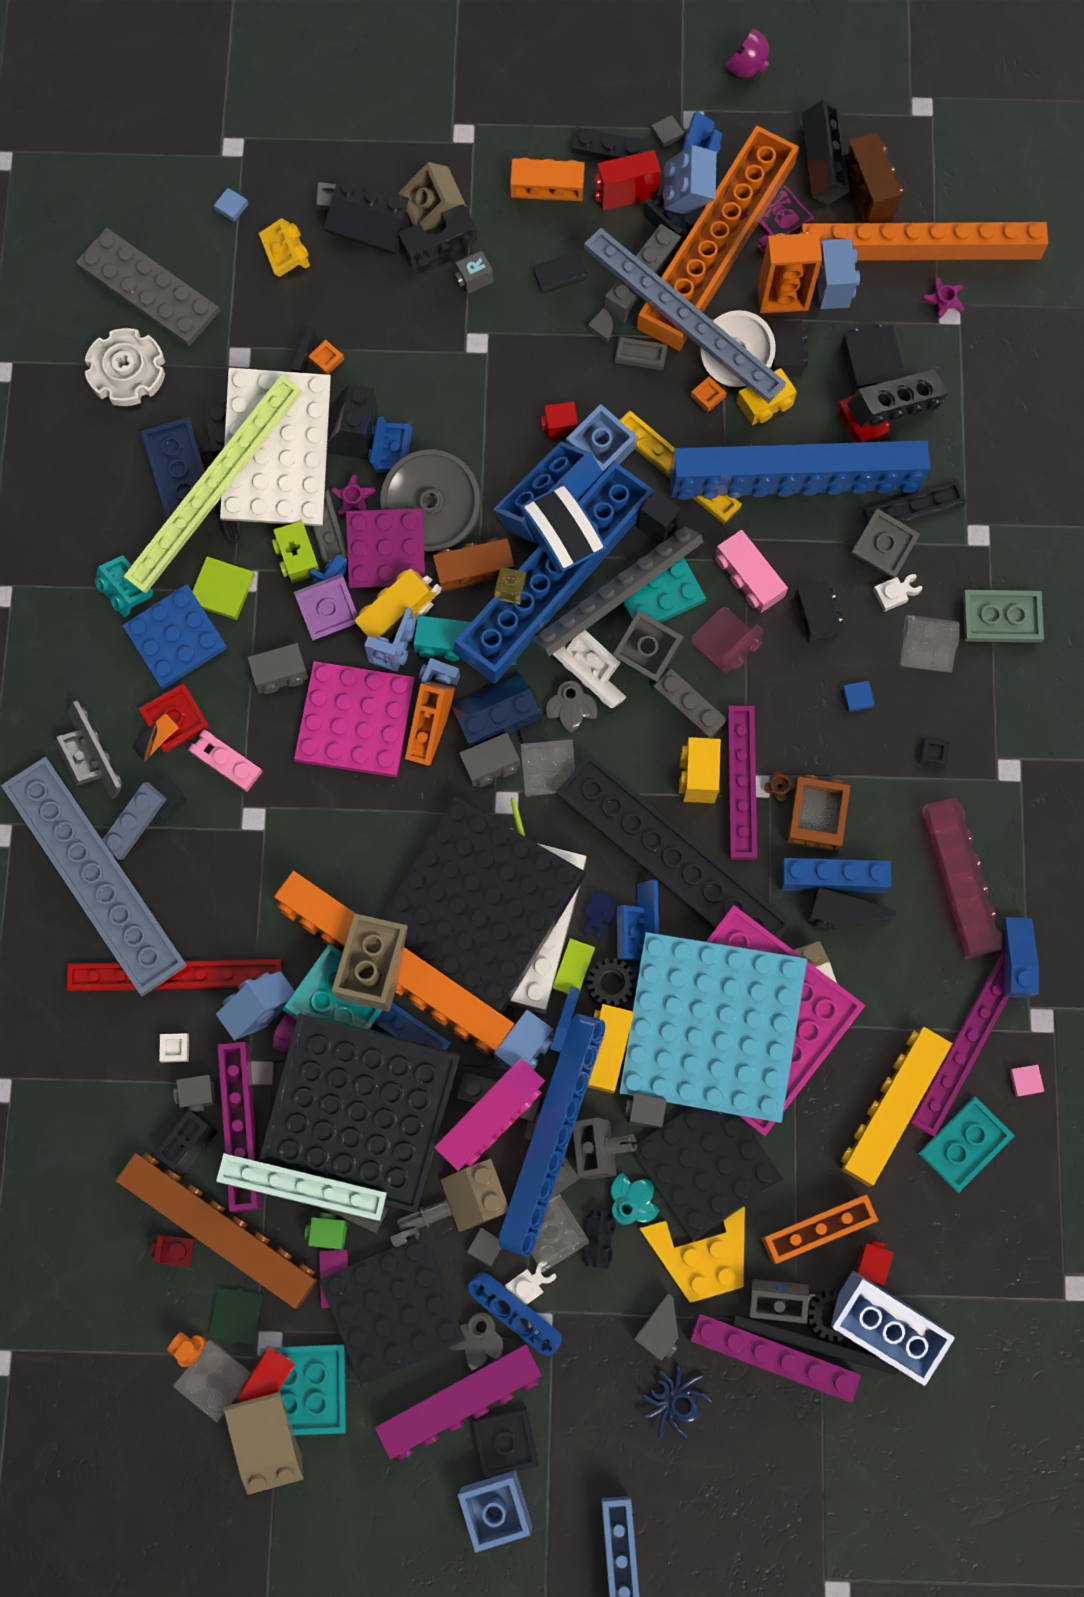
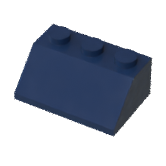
[451,674,542,748]

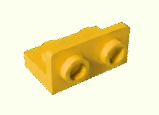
[259,218,310,277]

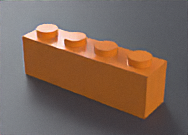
[761,1195,878,1264]

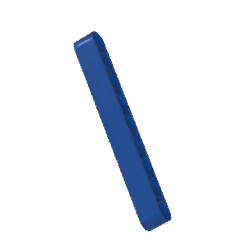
[499,1014,606,1257]

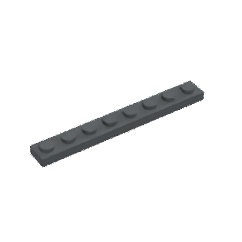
[531,526,703,657]

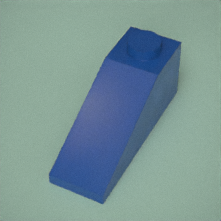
[1004,917,1039,999]

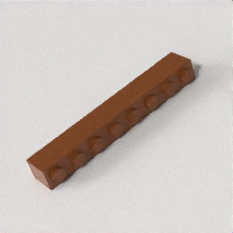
[116,1153,318,1309]

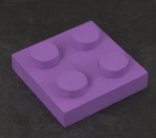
[294,574,358,640]

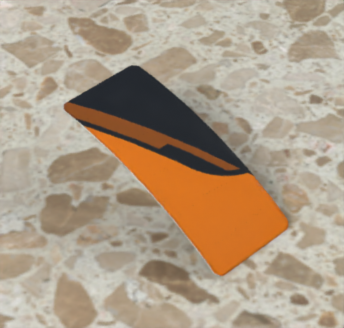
[133,714,178,761]

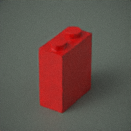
[593,150,661,211]

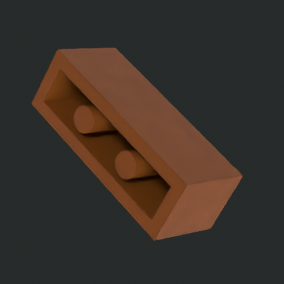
[433,538,515,592]

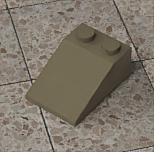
[332,914,408,1012]
[224,1392,303,1495]

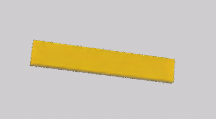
[619,410,741,524]

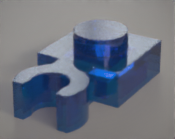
[584,891,618,941]

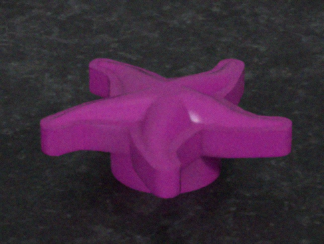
[923,278,965,319]
[332,475,376,516]

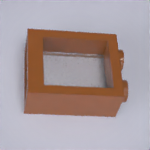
[787,775,851,852]

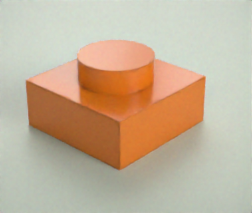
[308,340,344,375]
[691,377,726,412]

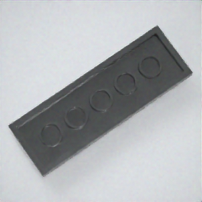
[75,228,220,346]

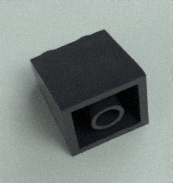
[327,384,379,460]

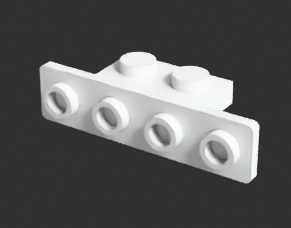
[553,630,626,708]

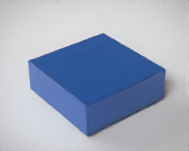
[842,681,875,712]

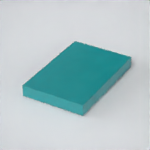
[917,1096,1014,1194]

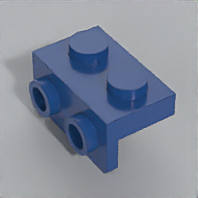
[368,417,413,473]

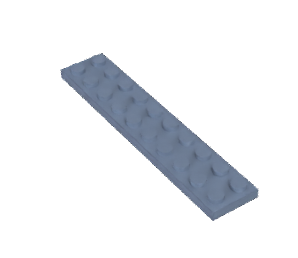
[1,757,187,997]

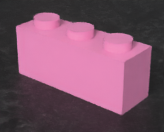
[715,530,788,613]

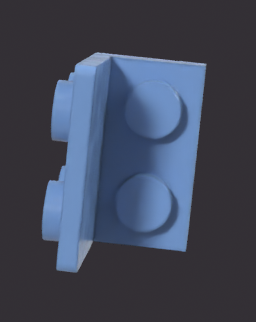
[364,608,416,672]

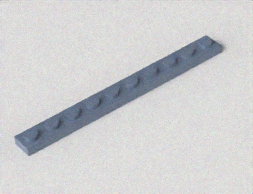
[584,228,786,404]

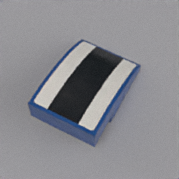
[520,483,607,574]

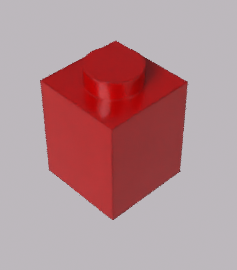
[540,402,578,439]
[855,1240,893,1285]

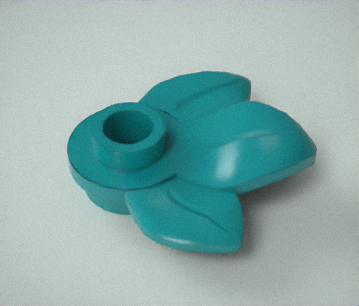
[610,1173,659,1225]

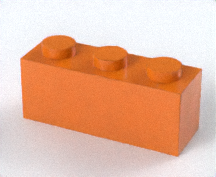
[511,158,585,201]

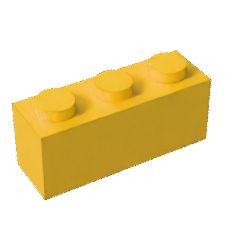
[354,568,437,640]
[587,1004,634,1094]

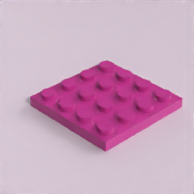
[294,661,415,778]

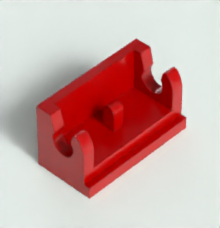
[237,1345,295,1402]

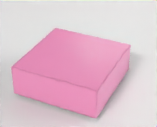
[1010,1065,1044,1097]

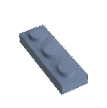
[103,782,167,860]

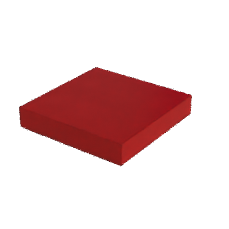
[139,683,210,753]

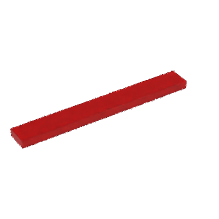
[67,959,282,992]

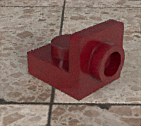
[151,1235,196,1267]

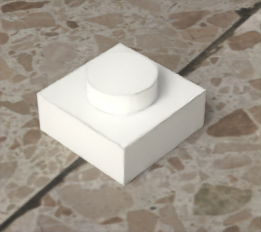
[160,1033,189,1063]

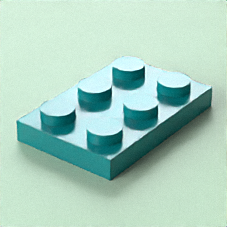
[622,557,706,623]

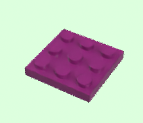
[346,509,425,588]

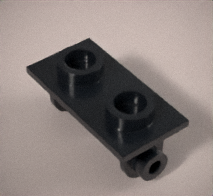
[583,1210,616,1269]

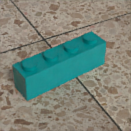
[414,616,517,665]

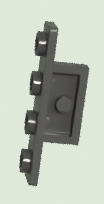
[54,700,122,799]

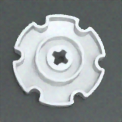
[85,328,165,406]

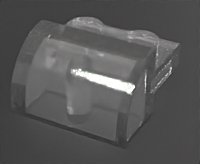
[900,614,959,673]

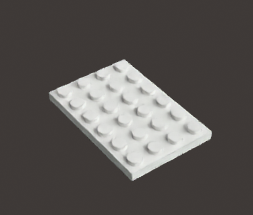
[220,368,331,526]

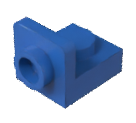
[309,554,348,585]

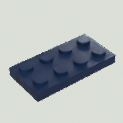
[141,417,217,520]

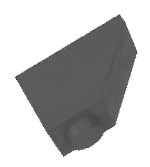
[633,1293,678,1361]

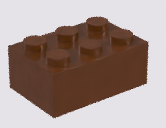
[845,132,903,223]

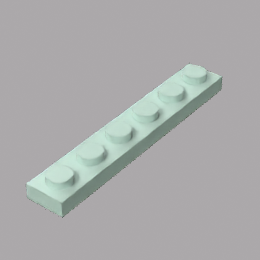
[216,1154,387,1221]

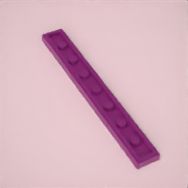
[909,948,1009,1137]

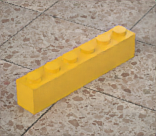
[840,1027,952,1187]

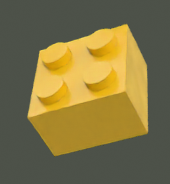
[679,737,721,803]

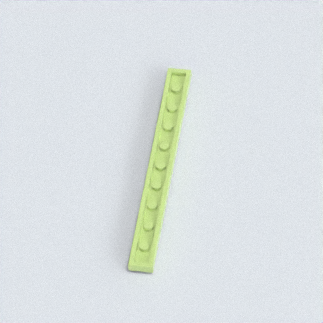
[124,374,303,593]

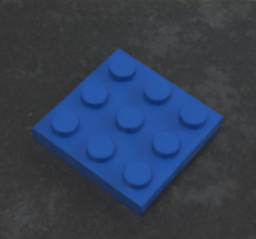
[122,584,228,689]

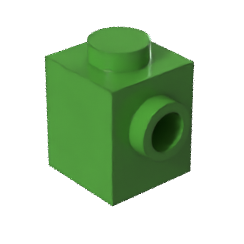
[305,1213,348,1250]

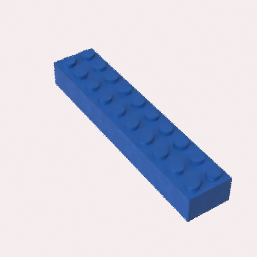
[669,441,931,500]
[454,461,655,684]

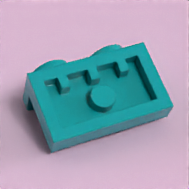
[94,555,154,617]

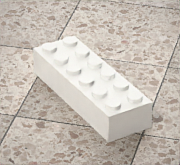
[508,843,586,1014]

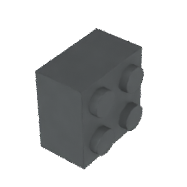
[612,611,684,682]

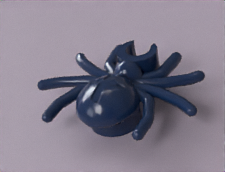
[642,1364,712,1439]

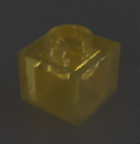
[495,567,526,604]

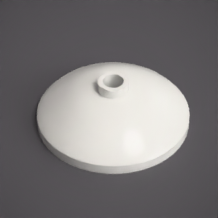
[701,310,775,387]

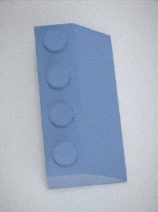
[831,1270,955,1386]

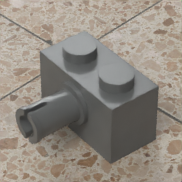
[573,1118,637,1180]

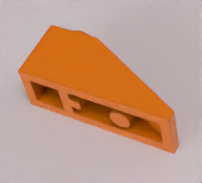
[405,681,455,766]

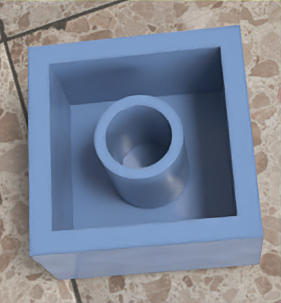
[663,145,716,215]
[817,239,860,309]
[566,404,638,473]
[216,971,295,1040]
[494,1010,554,1070]
[458,1470,533,1552]

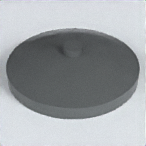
[380,449,481,552]

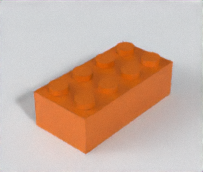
[757,232,822,313]

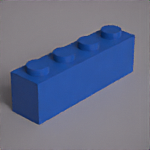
[781,858,891,894]

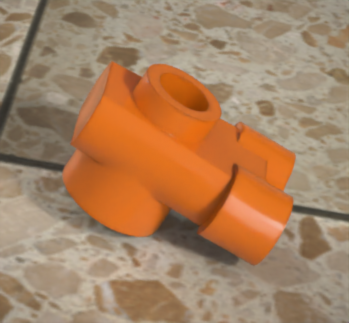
[167,1332,206,1367]

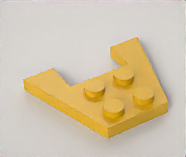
[640,1207,745,1303]

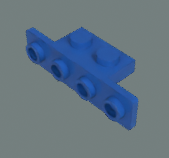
[682,111,722,155]
[617,880,659,971]

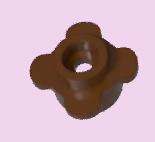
[764,771,795,802]

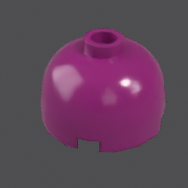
[725,28,770,79]

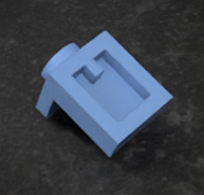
[419,658,460,685]

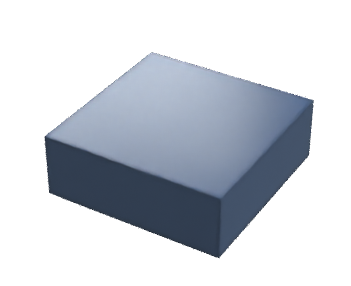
[214,188,248,222]

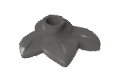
[546,681,598,733]
[449,1313,503,1370]

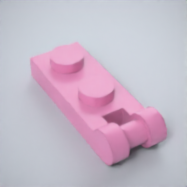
[188,729,262,792]

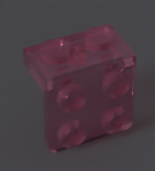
[691,607,764,675]

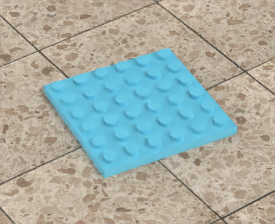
[620,932,808,1123]

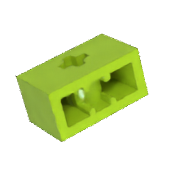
[272,521,320,584]

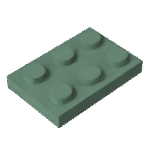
[963,590,1044,643]

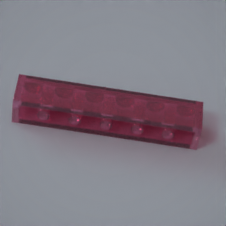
[922,797,1003,961]

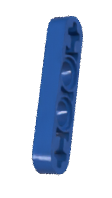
[468,1272,562,1356]

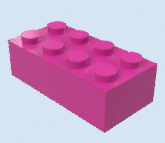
[434,1058,545,1171]

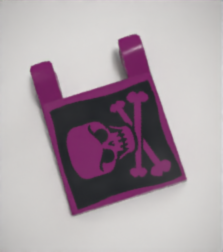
[740,185,814,254]

